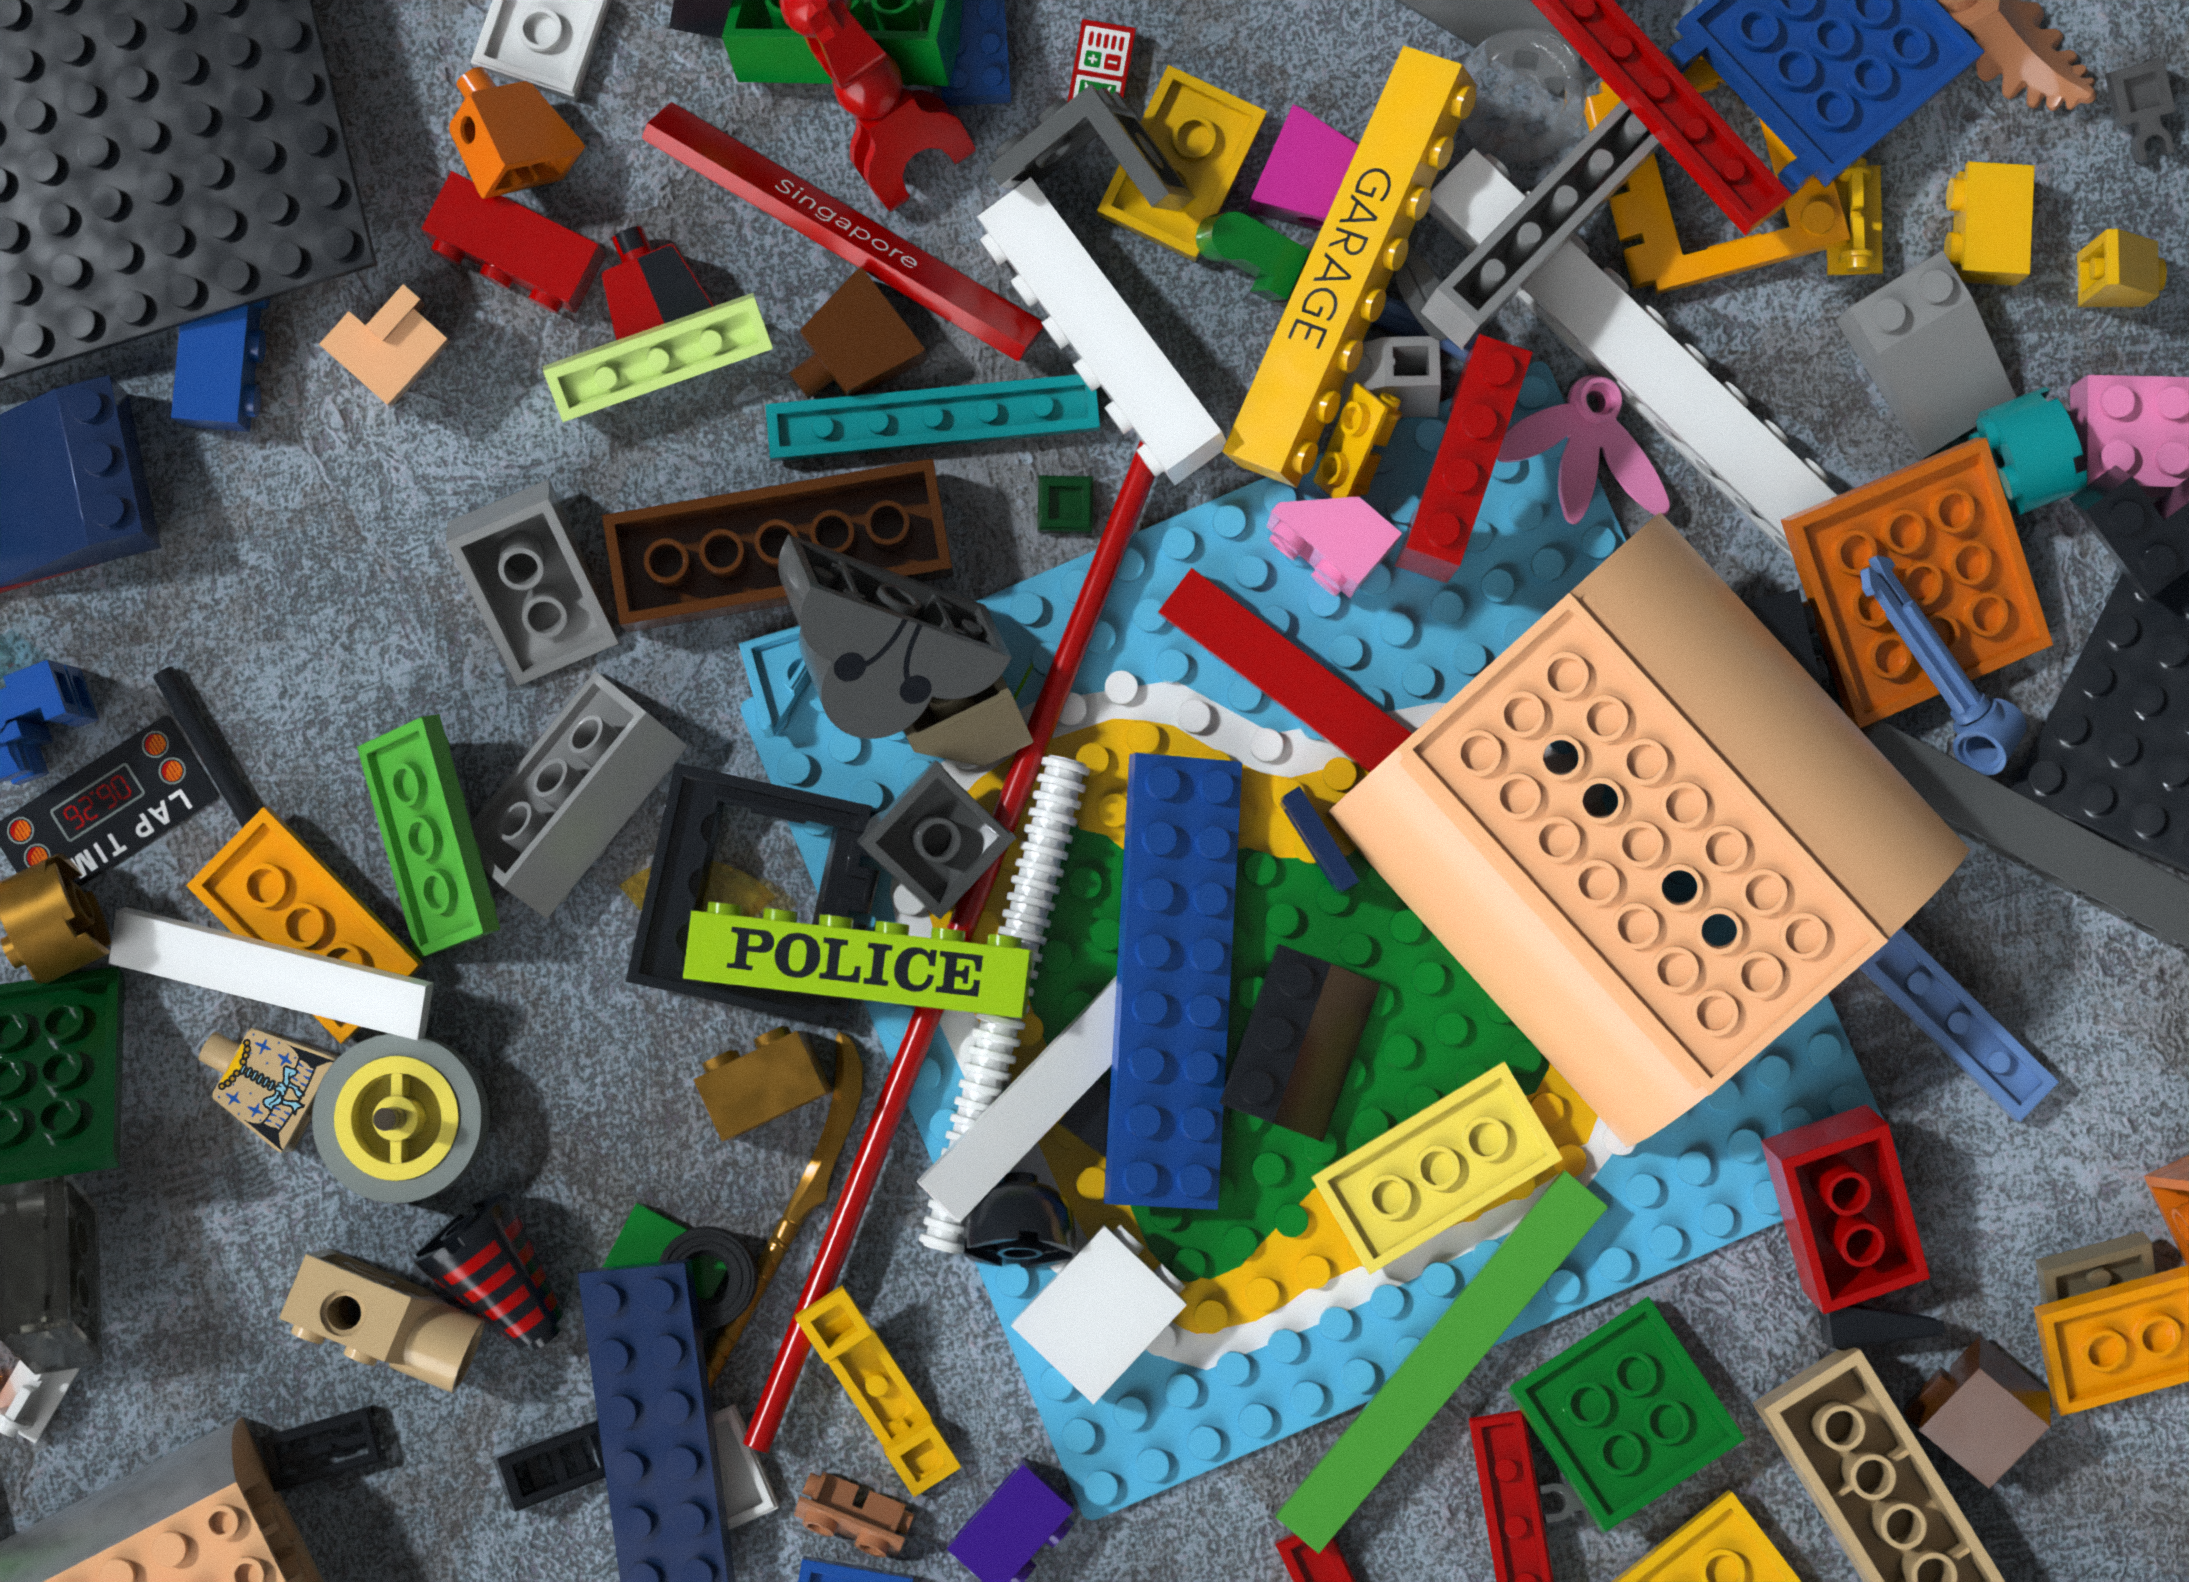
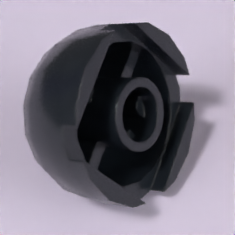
[964,1172,1076,1268]

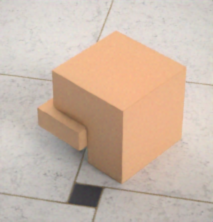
[319,284,451,407]

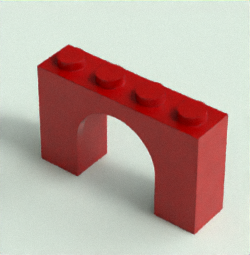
[1395,334,1533,584]

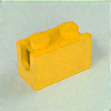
[1944,161,2035,286]

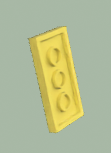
[1310,1062,1563,1275]

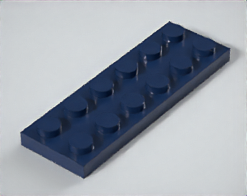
[578,1259,736,1582]

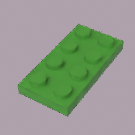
[357,714,501,959]

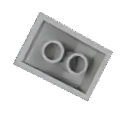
[1835,250,2016,459]
[446,479,619,686]

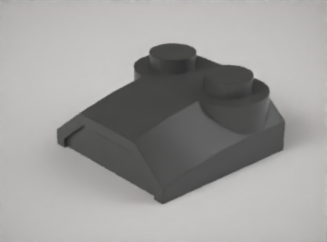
[856,760,1017,919]

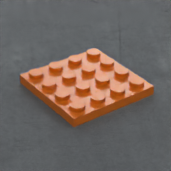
[1781,437,2053,729]

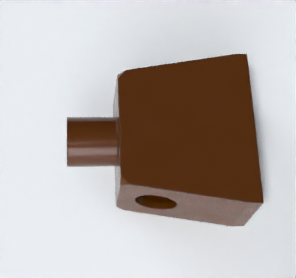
[788,267,928,399]

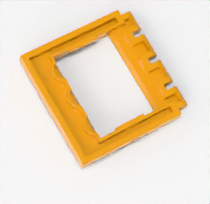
[1581,56,1851,295]

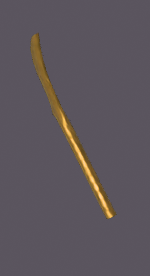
[705,1031,863,1391]

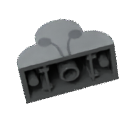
[778,534,1012,739]

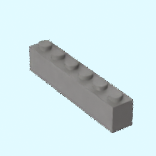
[1421,100,1662,350]

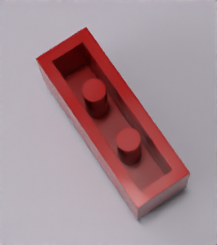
[421,171,606,314]

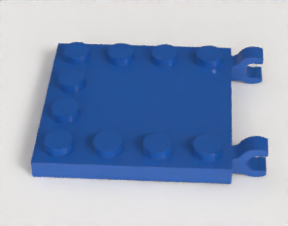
[1664,0,1985,197]

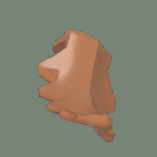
[1936,0,2097,111]

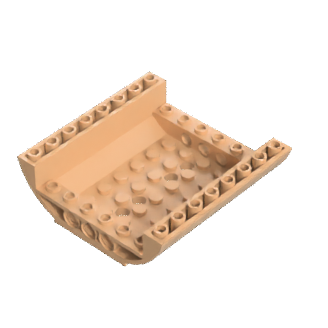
[1325,512,1970,1147]

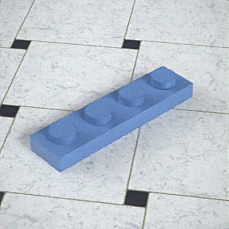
[1858,927,2059,1122]

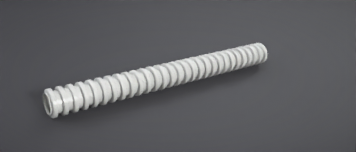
[919,755,1090,1255]

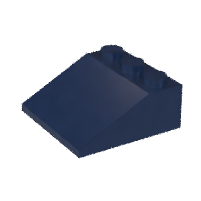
[0,375,161,588]

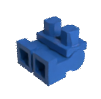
[0,660,99,785]

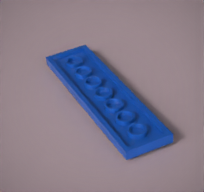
[1104,753,1242,1210]

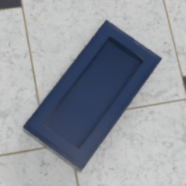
[1279,786,1359,894]

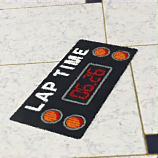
[0,716,218,887]

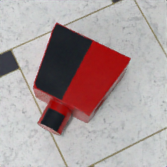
[601,226,713,340]

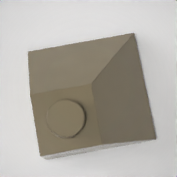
[904,675,1034,767]

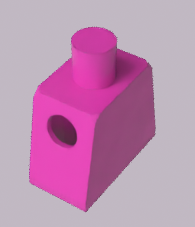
[1248,104,1358,230]

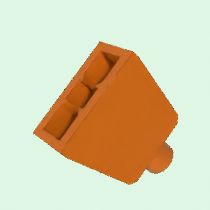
[449,67,585,199]

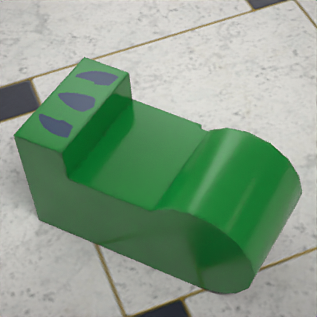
[1195,211,1309,301]

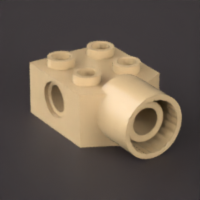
[279,1248,485,1394]

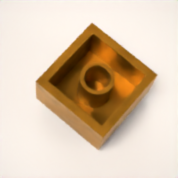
[693,1025,833,1141]

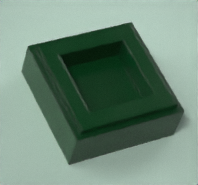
[1037,475,1093,534]

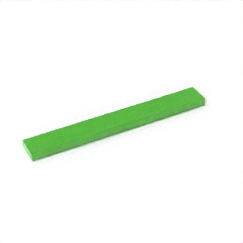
[1274,1170,1608,1554]

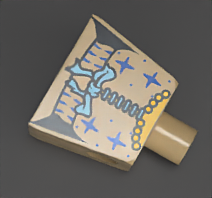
[198,1028,340,1153]

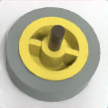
[312,1034,490,1203]

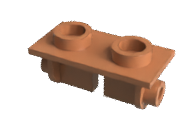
[794,1471,915,1558]

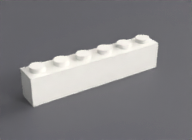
[977,177,1226,486]

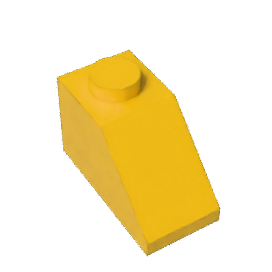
[2077,229,2167,307]

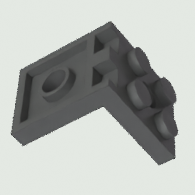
[986,84,1195,211]

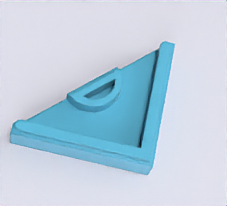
[738,625,811,738]

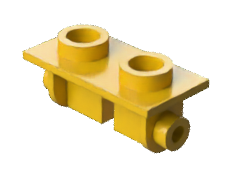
[1826,158,1883,276]
[1313,382,1402,498]

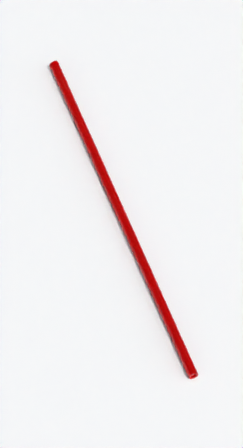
[742,440,1155,1453]

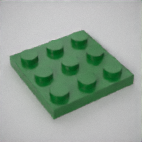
[1507,1296,1745,1534]

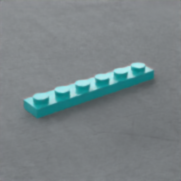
[765,374,1100,462]

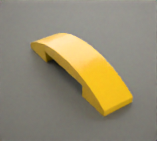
[794,1285,961,1497]

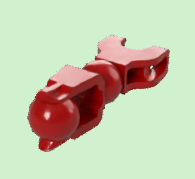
[779,0,976,212]

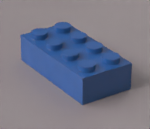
[941,0,1011,107]

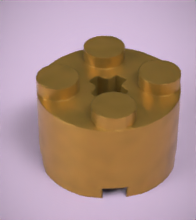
[0,853,111,984]

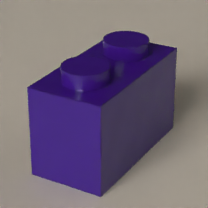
[947,1458,1074,1582]

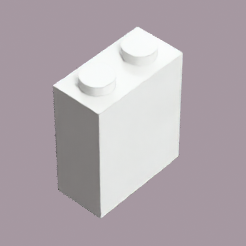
[1011,1224,1187,1405]

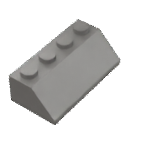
[471,670,688,919]

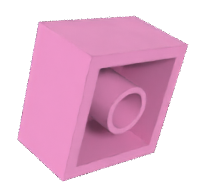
[2070,375,2189,497]

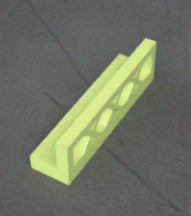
[543,293,773,422]

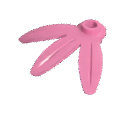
[1497,374,1670,525]

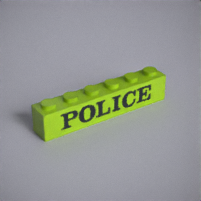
[683,902,1034,1019]

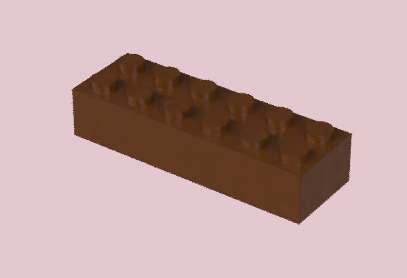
[602,458,954,633]

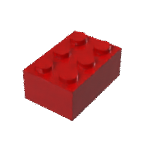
[1761,1104,1930,1314]

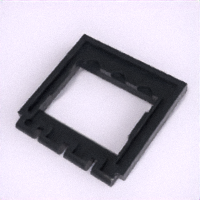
[625,763,881,1025]

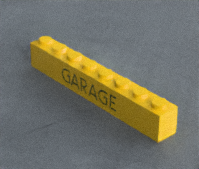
[1222,45,1477,488]

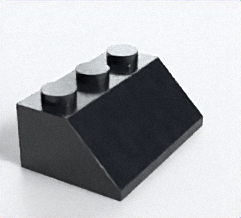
[1219,944,1381,1142]

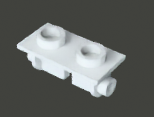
[0,1317,94,1444]

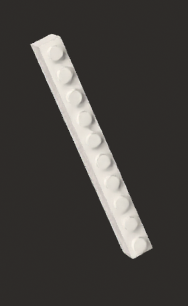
[1427,148,1838,563]

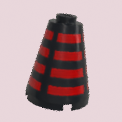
[413,1190,563,1350]

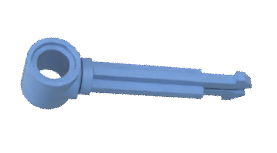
[1860,555,2027,775]

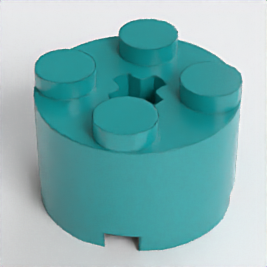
[1969,387,2087,515]

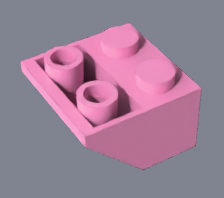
[1266,496,1402,598]

